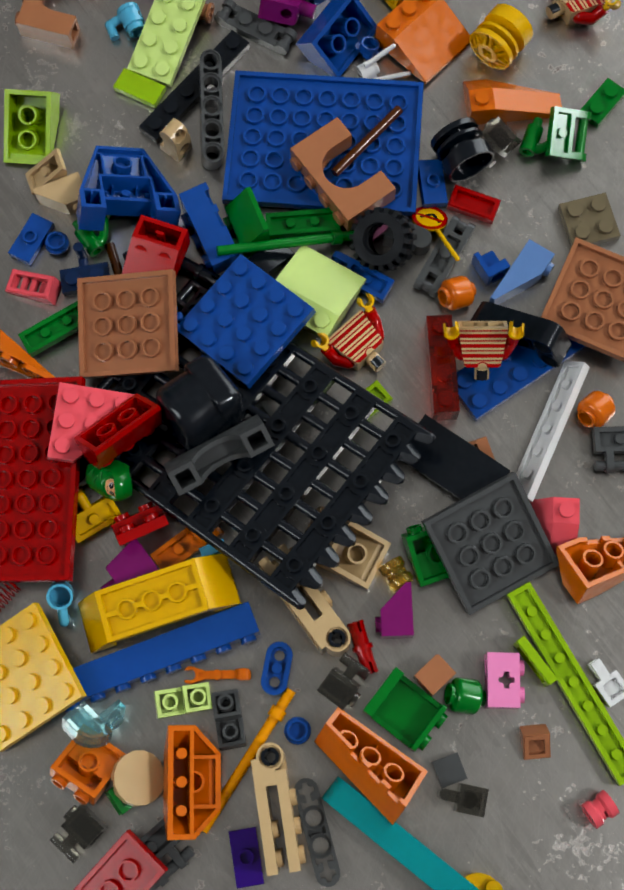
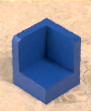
[471,251,510,287]

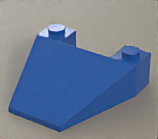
[76,145,181,231]

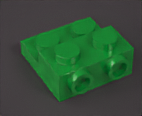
[401,524,449,587]

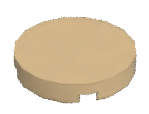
[111,750,163,807]

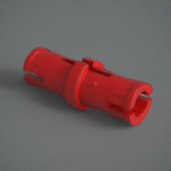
[347,620,379,676]

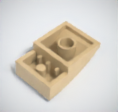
[304,506,391,589]

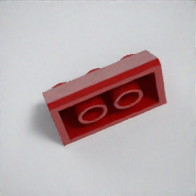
[74,393,162,469]

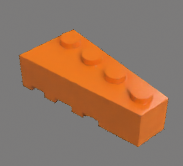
[314,707,428,825]

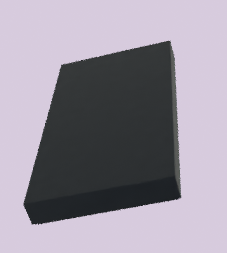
[403,414,510,500]

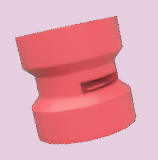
[580,790,620,829]

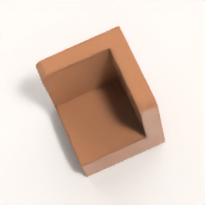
[413,654,456,697]

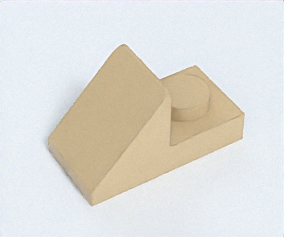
[25,148,67,195]

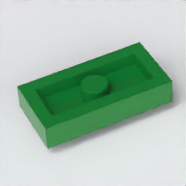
[580,78,624,128]

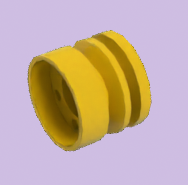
[469,4,533,70]

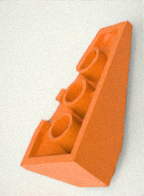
[0,329,55,379]
[556,536,624,604]

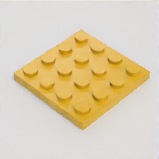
[0,602,87,752]

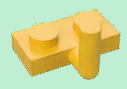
[75,487,122,543]

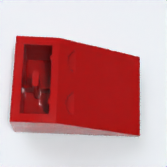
[122,215,190,277]

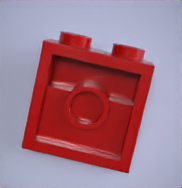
[110,501,169,546]

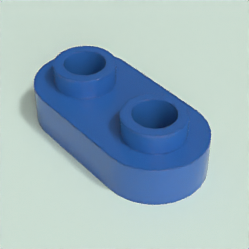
[261,642,293,696]

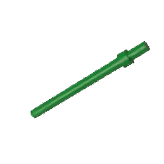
[216,229,354,256]

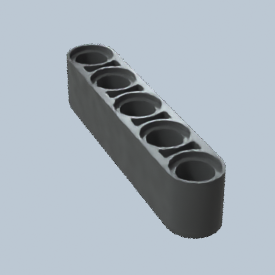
[199,49,224,170]

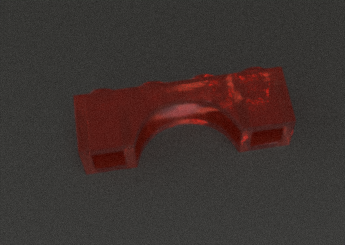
[424,314,460,421]

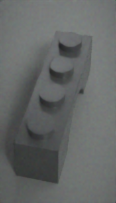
[164,414,275,496]

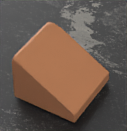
[520,724,551,760]

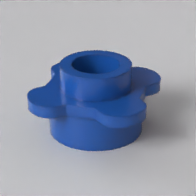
[355,36,382,60]

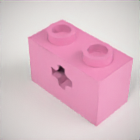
[484,652,525,709]

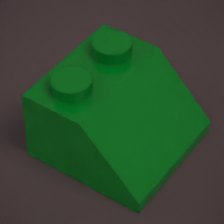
[223,187,270,258]

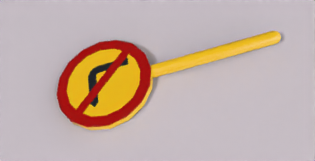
[411,206,460,261]

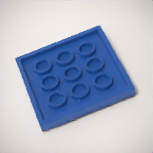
[178,254,316,389]

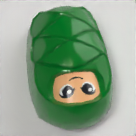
[86,459,133,501]

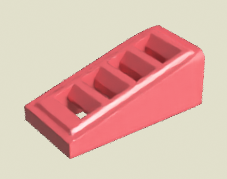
[5,269,62,305]

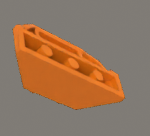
[163,725,221,840]

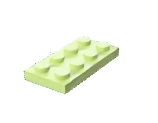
[127,0,206,88]

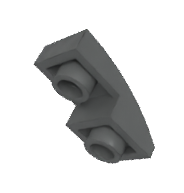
[211,689,247,751]

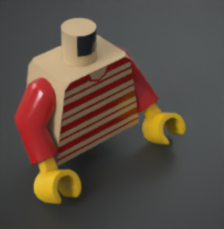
[545,0,621,26]
[311,293,386,372]
[443,321,525,381]

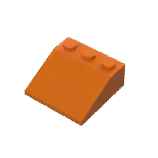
[375,0,470,85]

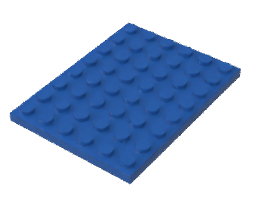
[222,70,424,216]

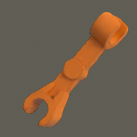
[184,666,251,685]

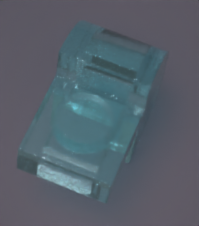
[62,699,126,748]

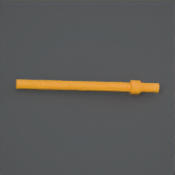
[203,688,296,834]

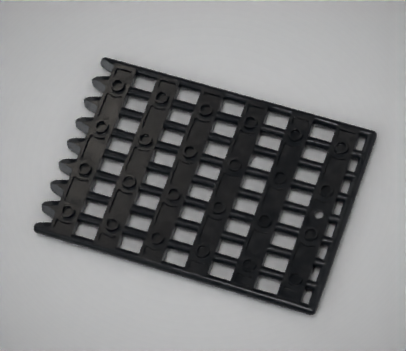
[96,279,436,610]

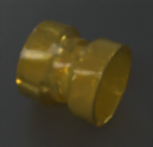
[379,556,414,592]

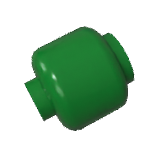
[444,677,486,715]

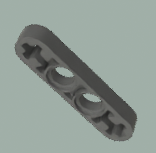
[294,778,340,887]

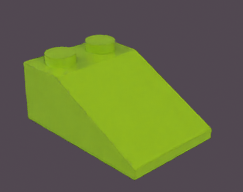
[3,89,60,165]

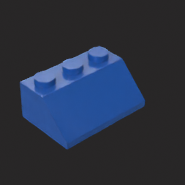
[296,0,377,77]

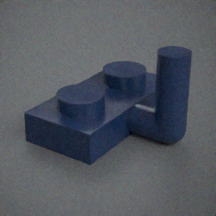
[59,242,111,296]

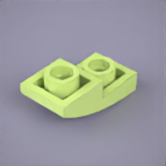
[153,682,213,719]

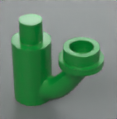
[519,117,547,157]
[72,215,111,257]

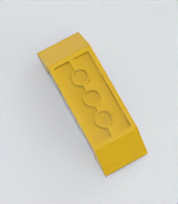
[78,554,241,654]

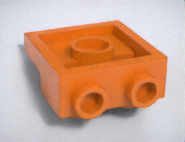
[50,725,125,806]

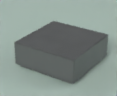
[432,752,468,788]

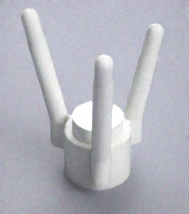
[356,43,411,80]

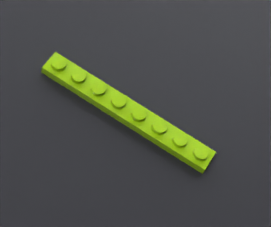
[506,582,624,786]

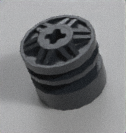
[430,117,495,182]

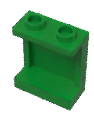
[363,667,448,752]

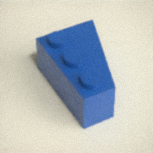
[179,182,239,274]

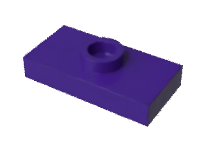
[229,827,265,889]

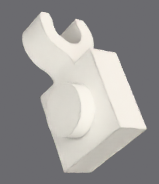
[587,658,624,708]

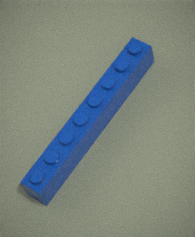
[65,602,260,713]

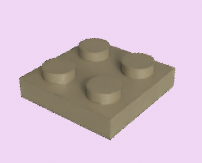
[558,192,621,247]

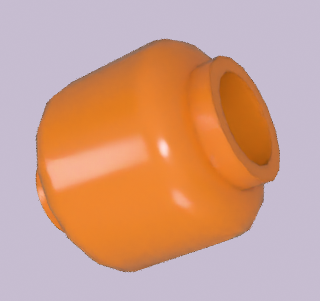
[438,276,476,311]
[577,391,616,428]

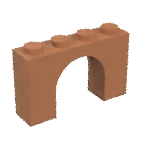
[15,0,80,49]
[289,117,396,231]

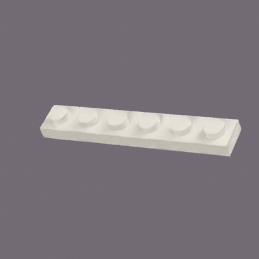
[516,361,590,502]

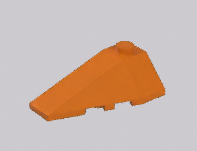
[463,79,562,125]

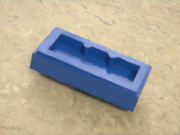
[418,159,448,208]
[8,213,55,266]

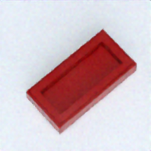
[447,184,501,224]

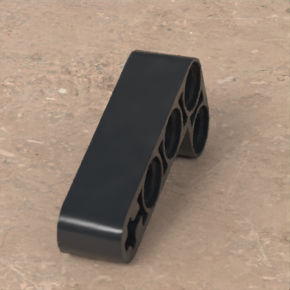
[470,301,572,367]

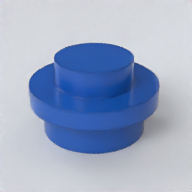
[45,231,69,255]
[284,717,311,745]

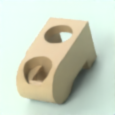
[159,118,192,163]

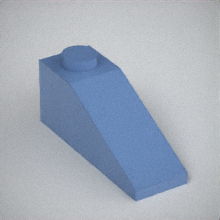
[489,239,555,305]

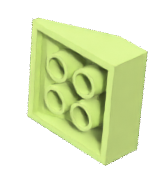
[275,246,367,338]

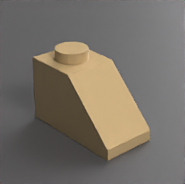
[33,172,82,215]

